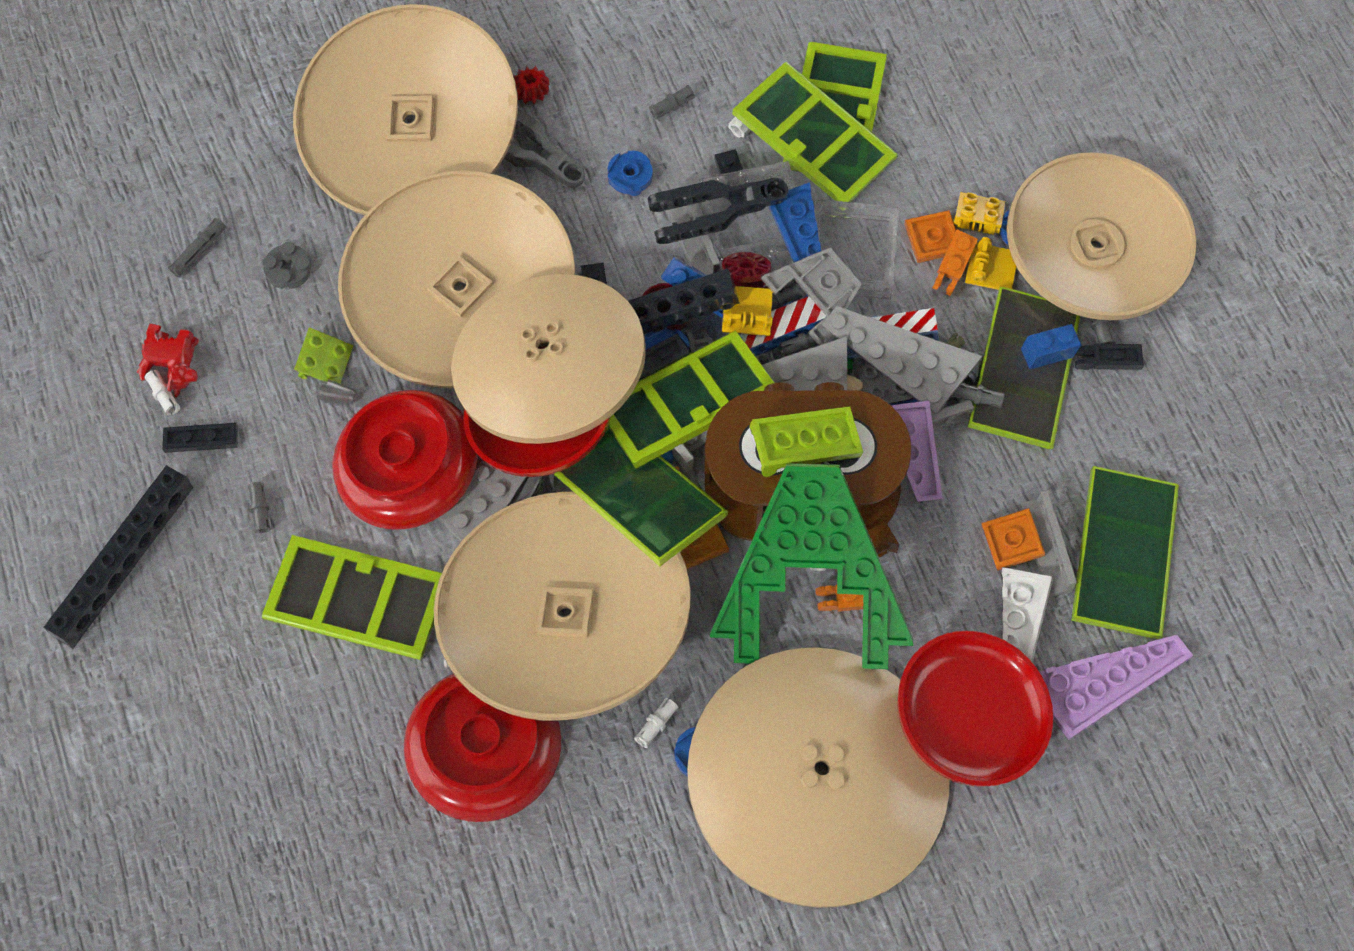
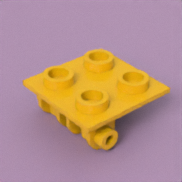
[954,192,1005,235]
[965,237,1016,290]
[722,286,772,336]

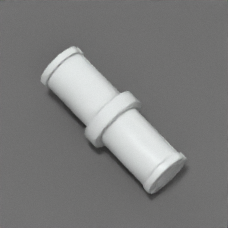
[145,370,180,415]
[634,698,678,748]

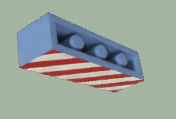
[847,308,939,359]

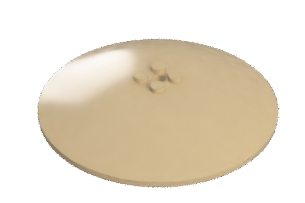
[293,4,518,215]
[338,171,575,388]
[434,492,691,720]
[687,648,949,908]

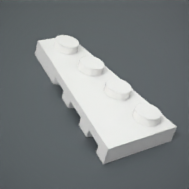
[1002,567,1053,662]

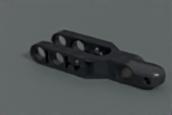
[647,178,789,244]

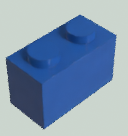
[1021,324,1081,369]

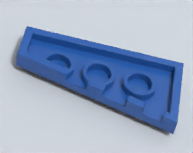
[768,182,821,263]

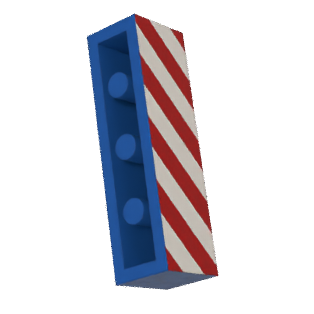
[738,294,826,357]

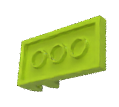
[750,407,864,477]

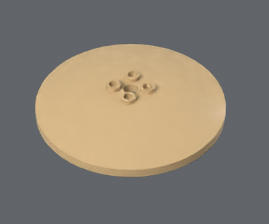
[1007,153,1196,320]
[451,274,645,444]

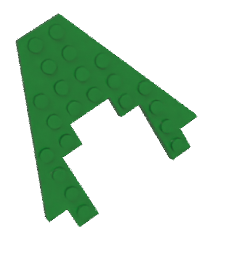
[710,463,913,670]

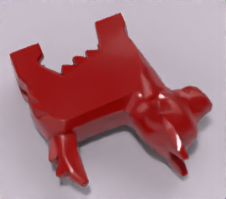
[137,323,199,398]

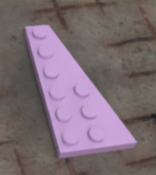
[1040,635,1193,740]

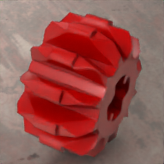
[513,65,550,105]

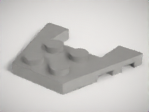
[761,247,862,346]

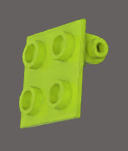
[294,327,354,384]

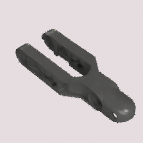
[504,108,585,188]

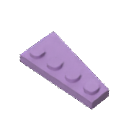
[892,401,942,502]

